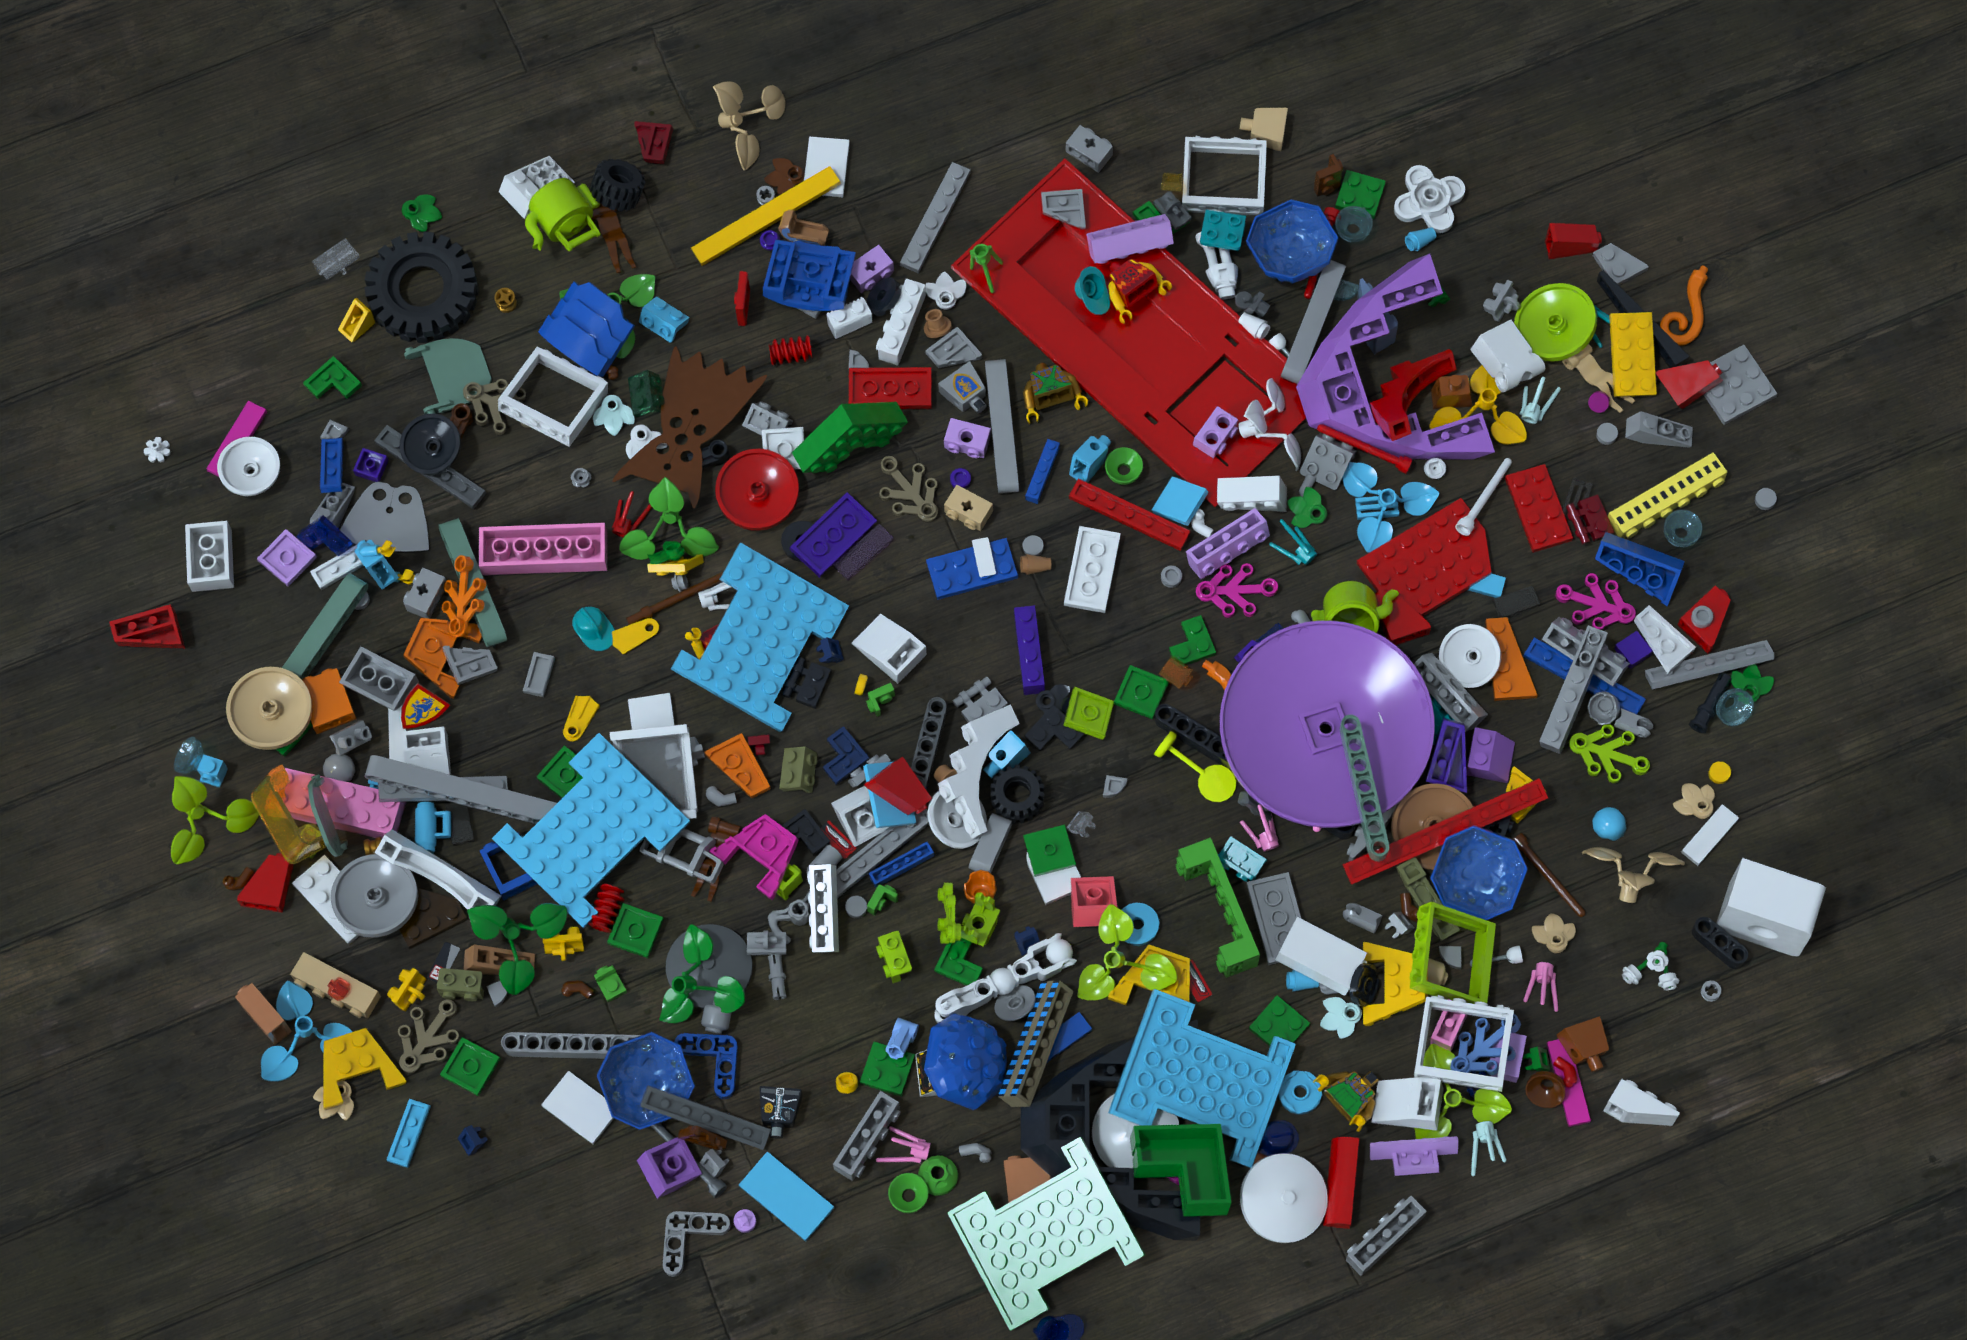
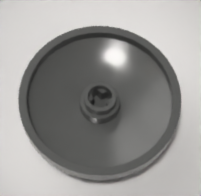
[666,924,753,1010]

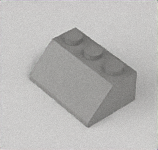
[339,647,419,711]

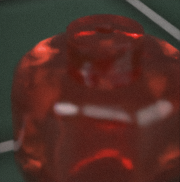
[327,977,350,1001]

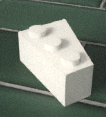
[1217,476,1287,512]

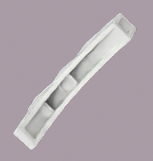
[938,705,1020,839]

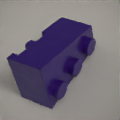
[1425,718,1467,793]

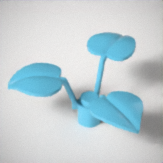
[1343,462,1439,553]
[261,981,353,1082]

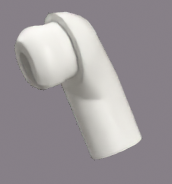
[1191,509,1214,538]

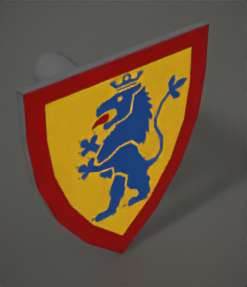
[401,683,450,729]

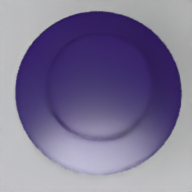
[760,230,780,250]

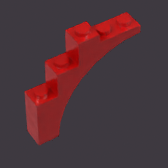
[1370,349,1457,441]

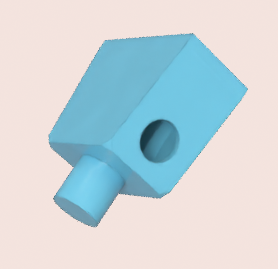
[1069,435,1111,483]
[983,730,1031,779]

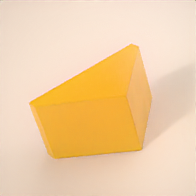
[338,298,375,342]

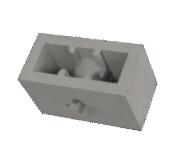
[1066,125,1113,173]
[403,567,446,619]

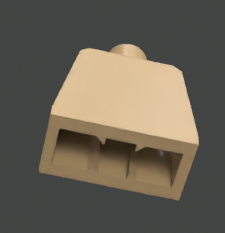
[1240,108,1288,151]

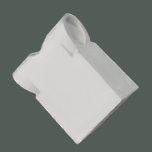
[1470,320,1545,392]

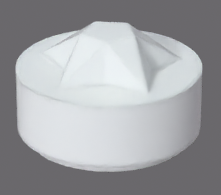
[1424,458,1446,479]

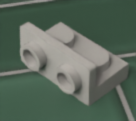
[742,401,793,435]

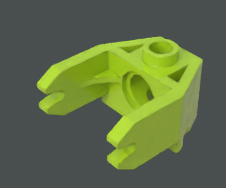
[961,892,1000,947]

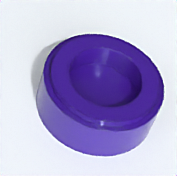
[950,468,971,489]

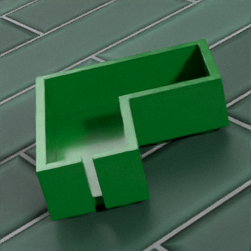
[792,402,908,473]
[1130,1124,1231,1216]

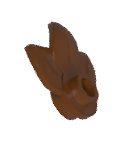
[764,158,805,195]

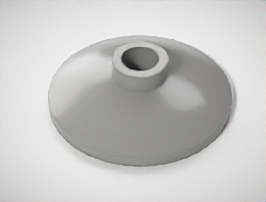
[995,985,1036,1021]

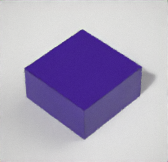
[353,448,389,482]
[1614,631,1653,669]

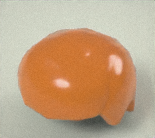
[964,870,997,904]

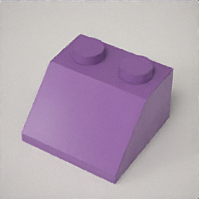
[1466,727,1515,783]
[637,1137,702,1199]

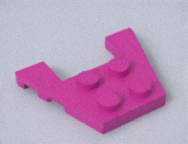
[709,814,799,900]

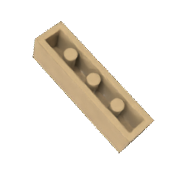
[290,952,381,1019]

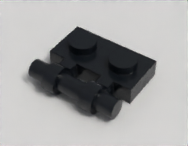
[782,657,832,709]

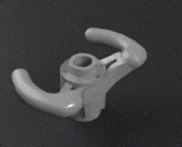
[768,891,811,944]

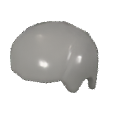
[1588,691,1620,725]
[323,754,355,782]

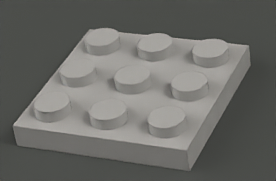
[1704,345,1777,425]

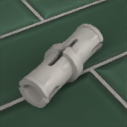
[768,955,787,1000]

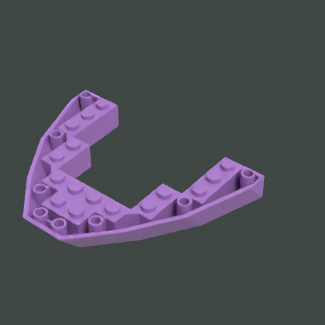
[1296,254,1495,459]

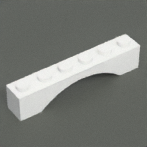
[375,830,501,909]

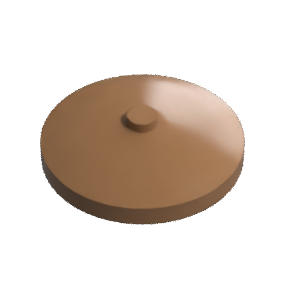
[1391,784,1473,870]

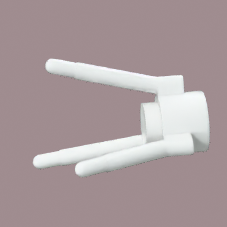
[698,582,731,611]

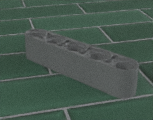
[911,697,947,790]

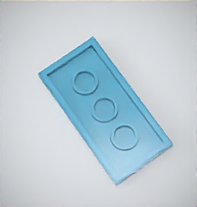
[739,1152,834,1241]

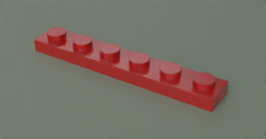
[1069,478,1190,551]

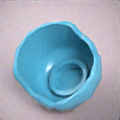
[1592,807,1627,841]

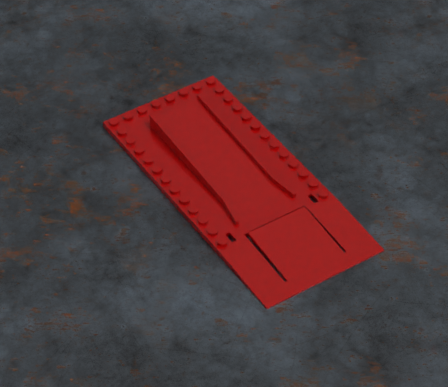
[951,158,1306,507]

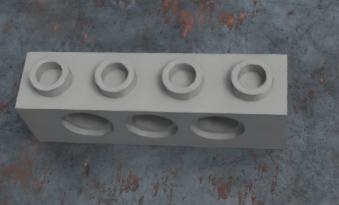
[1414,653,1488,732]

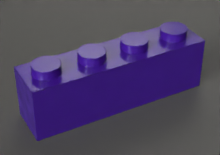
[1014,605,1045,695]

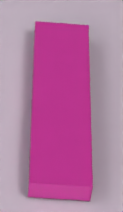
[206,401,267,477]
[1547,1039,1591,1127]

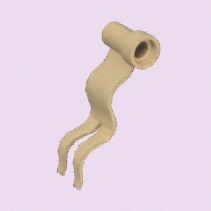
[1562,344,1635,413]

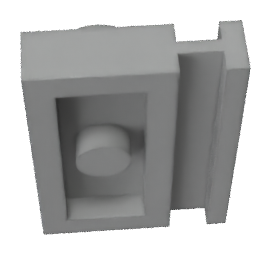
[848,754,891,788]

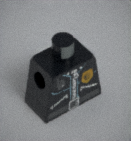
[760,1086,802,1139]

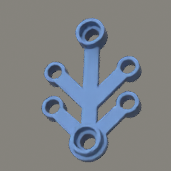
[1450,1014,1521,1075]

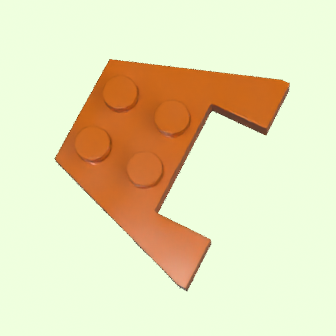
[403,618,482,699]

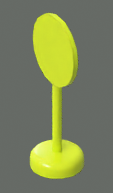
[1154,731,1236,802]

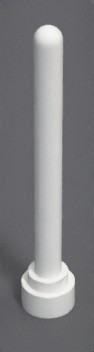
[1455,458,1512,536]

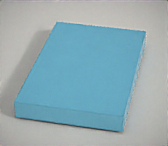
[863,762,916,828]

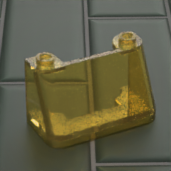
[251,764,326,864]

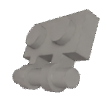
[953,677,1008,723]

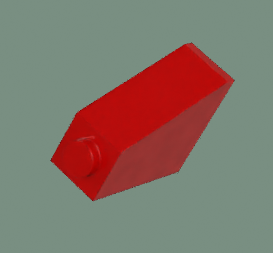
[1545,223,1602,259]
[1656,360,1723,409]
[1678,585,1731,654]
[1375,589,1431,645]
[864,757,932,815]
[237,853,294,913]

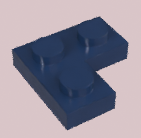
[823,726,870,785]

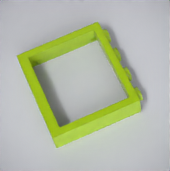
[1410,902,1496,1004]

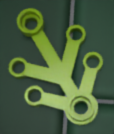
[1569,724,1650,783]
[937,883,961,944]

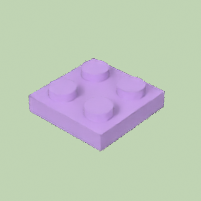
[257,529,317,587]

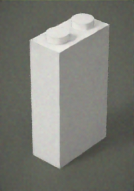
[1275,917,1367,996]

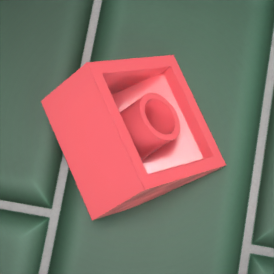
[1071,876,1117,927]

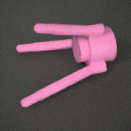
[1240,804,1279,852]
[1523,962,1558,1012]
[876,1126,931,1163]

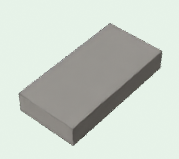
[523,652,555,697]

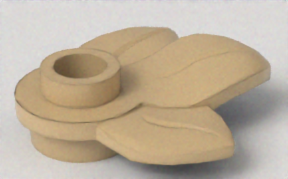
[1673,783,1715,819]
[1532,913,1576,953]
[313,1081,354,1121]

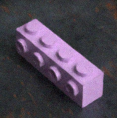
[1086,214,1174,264]
[1186,508,1270,579]

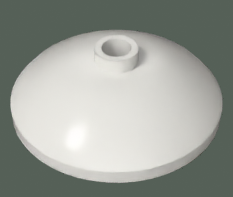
[217,437,280,496]
[1439,624,1501,688]
[928,791,987,849]

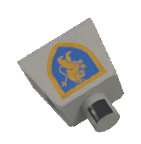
[938,361,987,413]

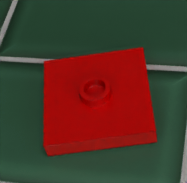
[734,271,751,326]

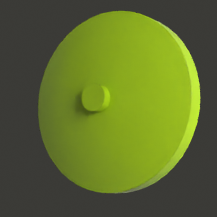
[1514,283,1597,361]

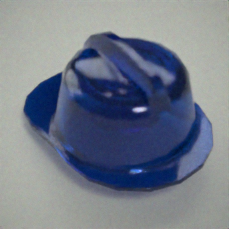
[1256,1120,1299,1156]
[1033,1314,1084,1340]

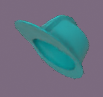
[1075,266,1110,315]
[572,607,615,651]

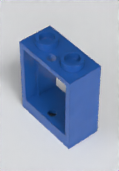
[480,832,537,900]

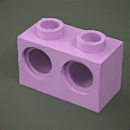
[1193,406,1238,459]

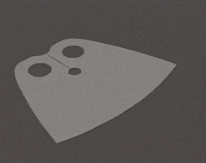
[337,482,429,552]

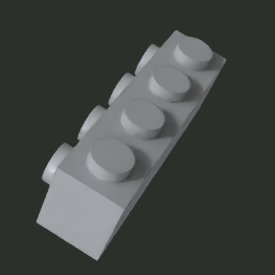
[1542,617,1630,686]
[833,1091,901,1181]
[1346,1196,1427,1276]

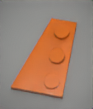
[704,733,771,798]

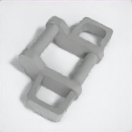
[640,828,724,884]

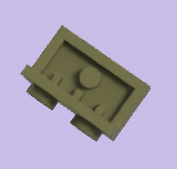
[779,746,817,793]
[437,968,484,1002]

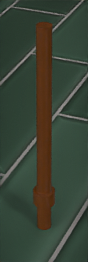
[626,571,724,625]

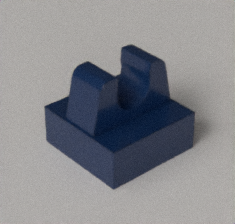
[816,637,844,663]
[1014,926,1040,956]
[458,1125,487,1156]

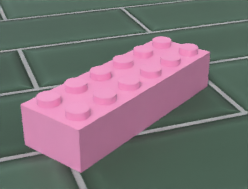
[479,523,607,575]
[267,767,406,838]

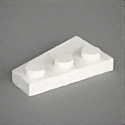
[1634,605,1696,674]

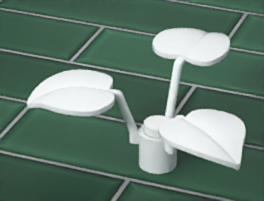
[1239,378,1301,471]

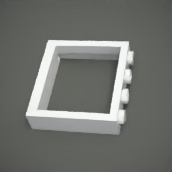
[1182,136,1266,215]
[498,347,608,447]
[1414,995,1514,1092]

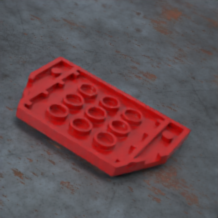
[1357,498,1491,617]

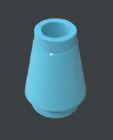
[1405,228,1436,251]
[1286,970,1319,991]

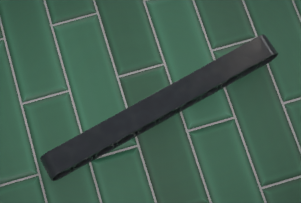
[1155,704,1355,840]

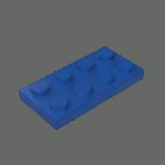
[926,538,1018,600]

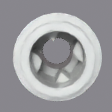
[1238,312,1270,340]

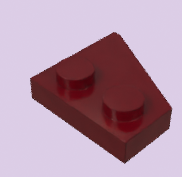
[634,121,673,164]

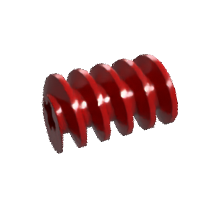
[769,335,812,365]
[588,884,625,933]

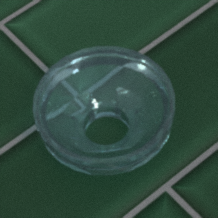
[1335,206,1373,242]
[1664,510,1702,547]
[1716,688,1754,726]
[174,737,204,774]

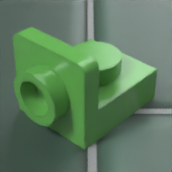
[866,683,895,717]
[867,884,898,916]
[594,965,627,1002]

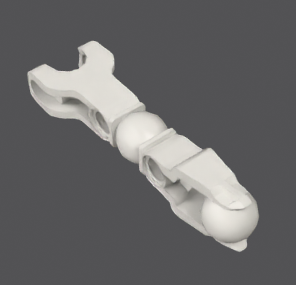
[934,933,1077,1023]

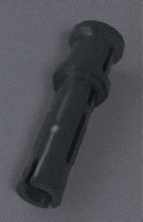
[1689,673,1732,733]

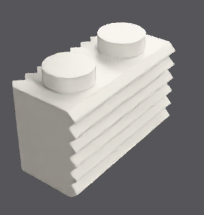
[827,297,872,339]

